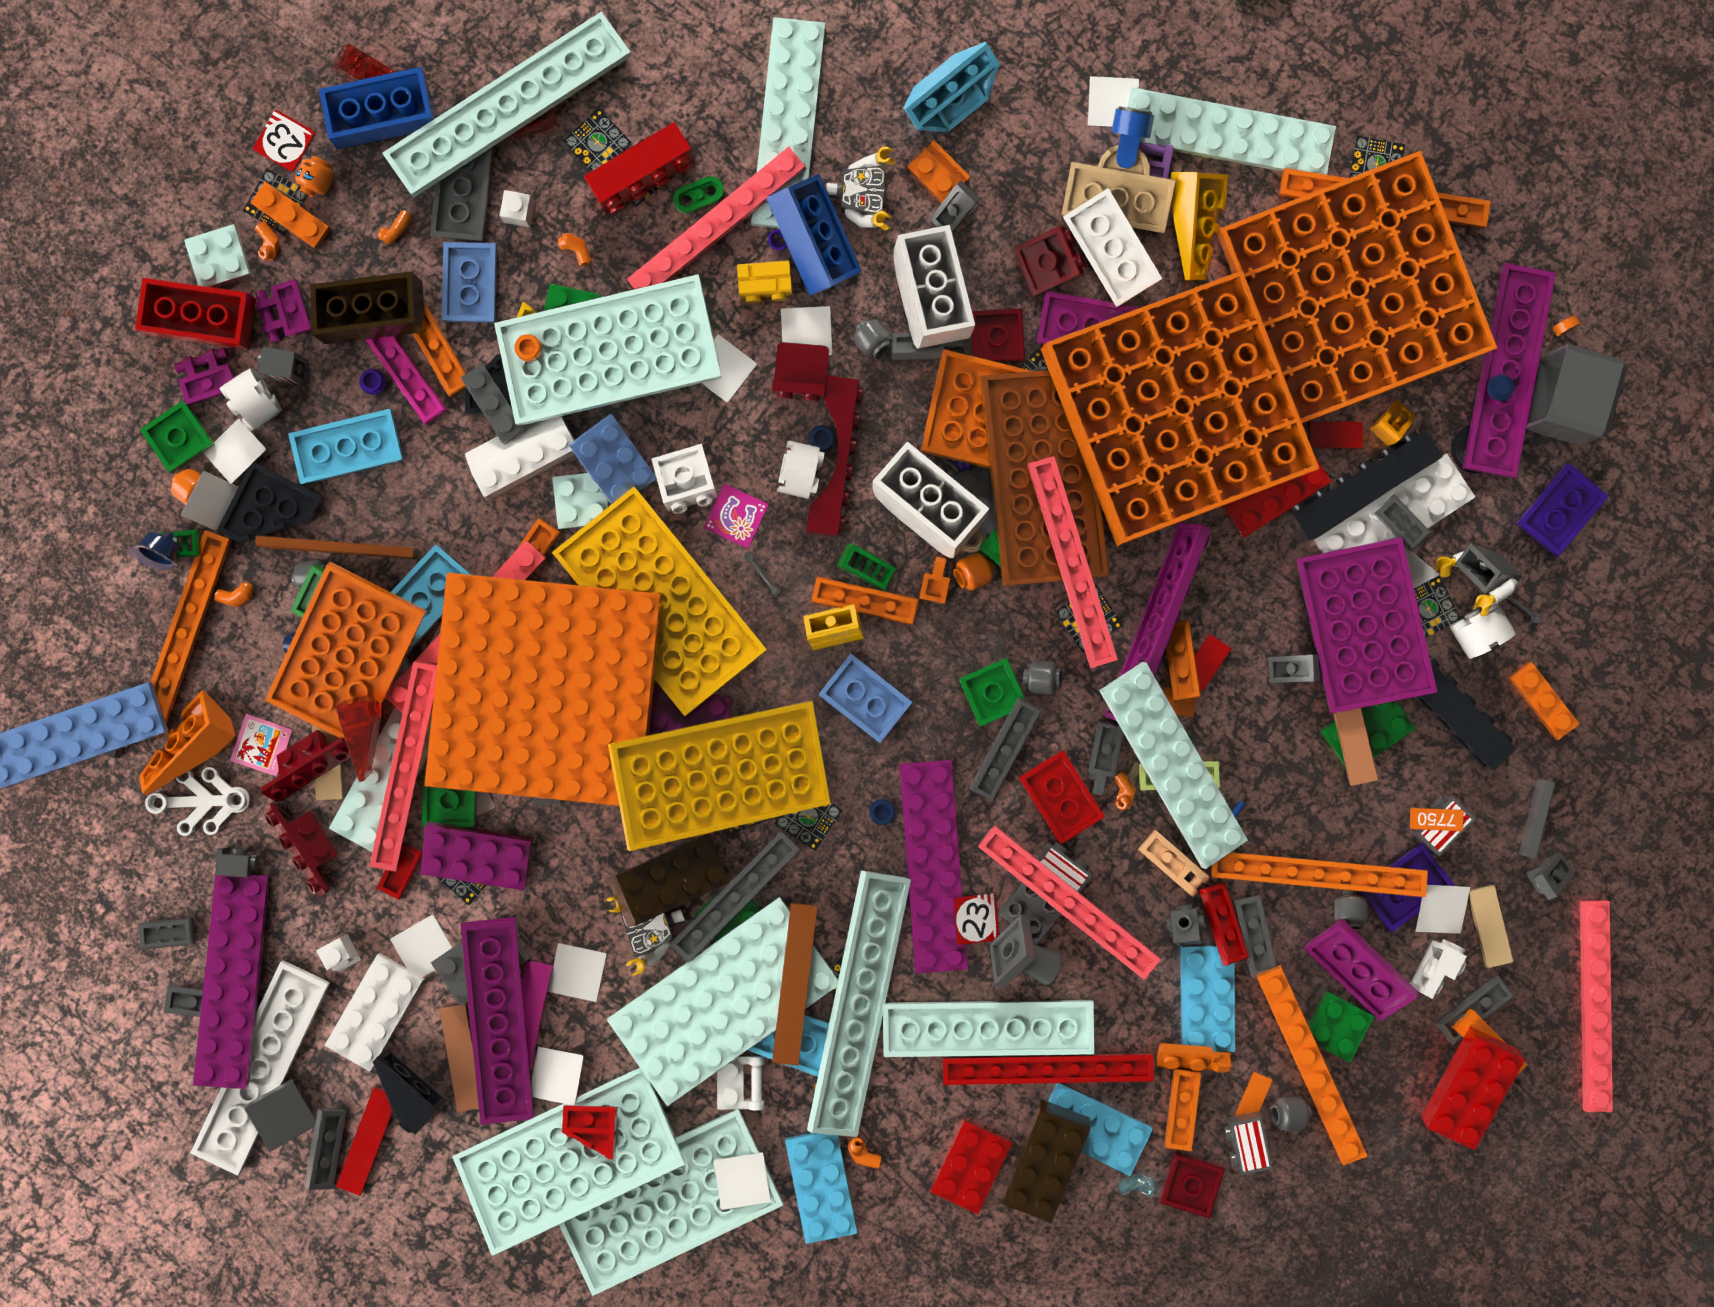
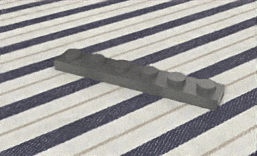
[669,830,800,963]

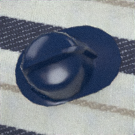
[129,531,180,570]

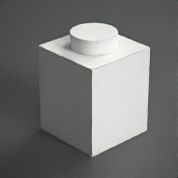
[500,190,535,228]

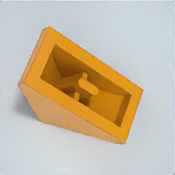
[1369,399,1416,446]

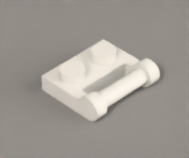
[717,1055,765,1110]

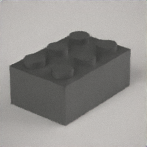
[431,914,531,1006]

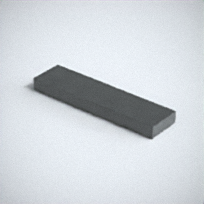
[969,697,1042,801]

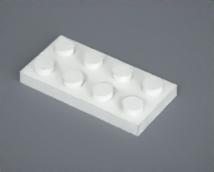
[1063,188,1163,308]
[324,953,425,1072]

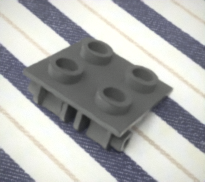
[998,882,1062,945]

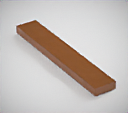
[255,536,419,560]
[772,902,817,1066]

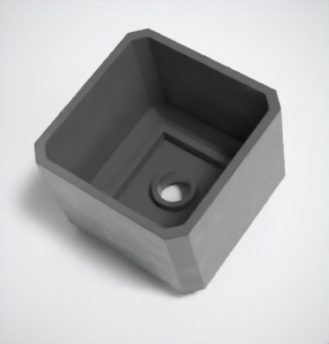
[1526,343,1628,445]

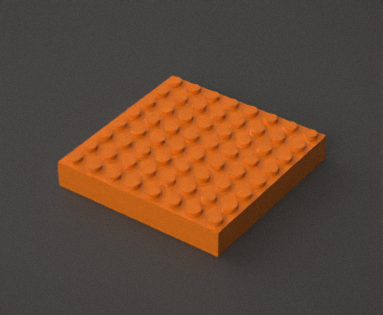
[1217,150,1497,424]
[1041,271,1320,546]
[425,573,663,806]

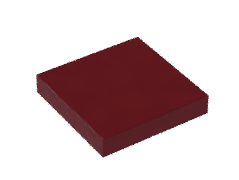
[971,308,1025,363]
[1159,1151,1225,1219]

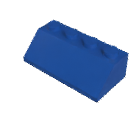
[319,67,437,150]
[766,174,862,296]

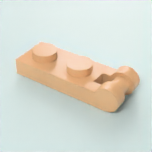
[1138,829,1210,897]

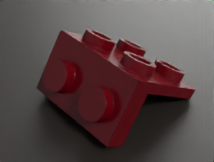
[772,342,829,402]

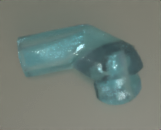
[1117,1174,1158,1197]

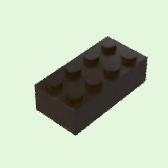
[310,271,425,344]
[607,834,730,927]
[1002,1099,1090,1223]

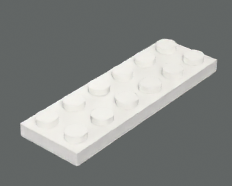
[1314,454,1475,553]

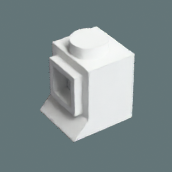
[316,934,361,972]

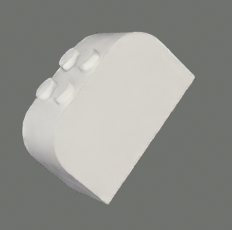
[894,225,975,349]
[873,442,989,558]

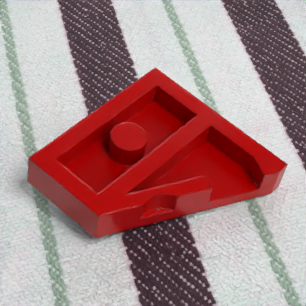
[562,1105,618,1160]

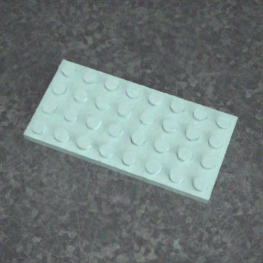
[494,274,722,426]
[607,897,838,1106]
[452,1068,686,1256]
[559,1109,784,1296]

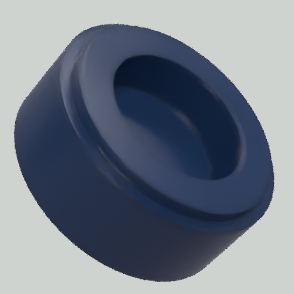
[809,425,835,452]
[869,799,895,825]

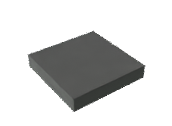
[244,1079,316,1152]

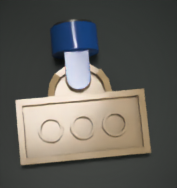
[1061,106,1176,233]

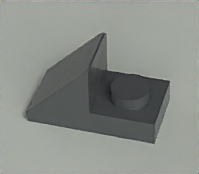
[930,181,980,233]
[1268,655,1320,683]
[1526,851,1575,900]

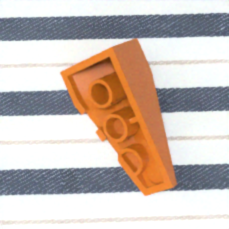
[139,690,235,795]

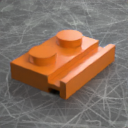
[907,140,970,203]

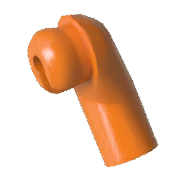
[378,210,413,244]
[255,221,279,261]
[557,233,592,266]
[214,582,254,607]
[1113,770,1136,810]
[848,1137,881,1169]

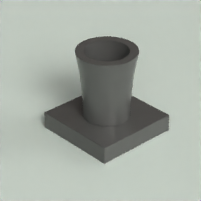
[990,915,1061,988]

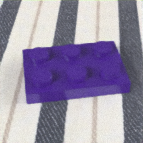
[1515,463,1609,557]
[1359,842,1455,932]

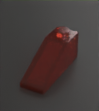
[331,43,395,81]
[335,694,381,782]

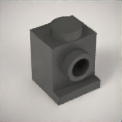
[215,847,259,877]

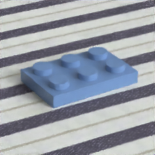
[442,242,497,323]
[568,414,657,504]
[818,654,912,743]

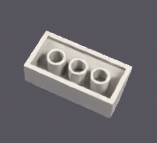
[465,416,575,500]

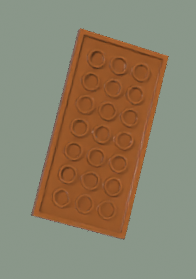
[980,370,1109,587]

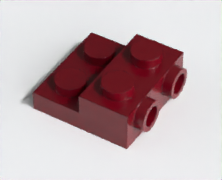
[1013,226,1086,297]

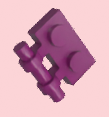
[255,279,312,343]
[174,347,235,406]

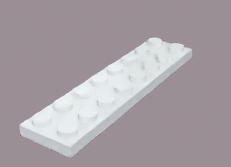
[190,960,330,1175]

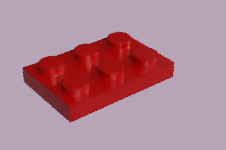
[1018,750,1105,845]
[930,1119,1012,1215]

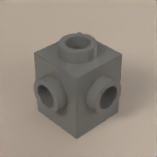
[1167,905,1206,946]

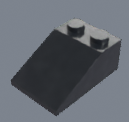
[373,1048,447,1135]

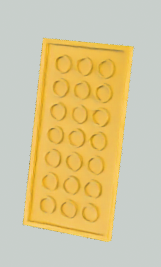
[552,487,767,716]
[608,701,831,851]

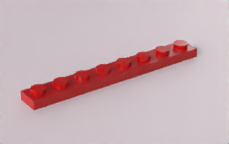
[942,1053,1154,1085]

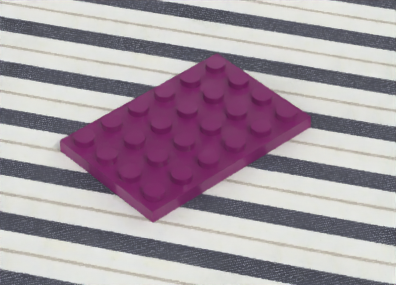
[1296,537,1437,714]

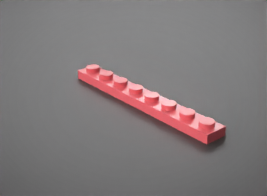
[627,146,807,289]
[1027,456,1118,668]
[386,540,547,713]
[370,660,437,872]
[978,825,1161,980]
[1580,900,1613,1112]

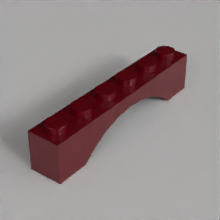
[806,375,863,538]

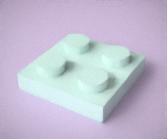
[184,224,252,288]
[552,473,609,530]

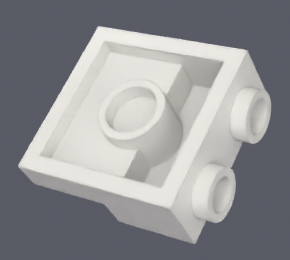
[652,444,718,514]
[1410,939,1467,999]

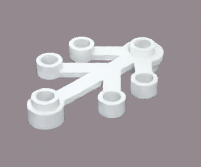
[145,767,251,836]

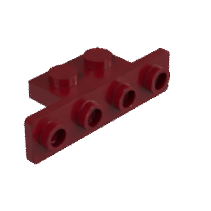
[260,730,359,802]
[264,802,338,898]

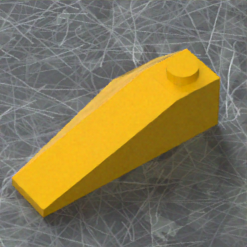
[1171,172,1228,280]

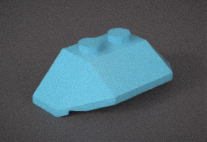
[903,42,1000,132]

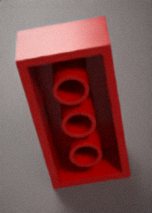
[584,121,695,216]
[135,278,256,350]
[1421,1026,1525,1150]

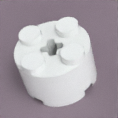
[220,368,282,432]
[777,440,824,499]
[1450,603,1516,659]

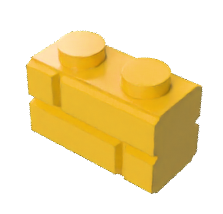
[737,260,792,304]
[803,604,864,650]

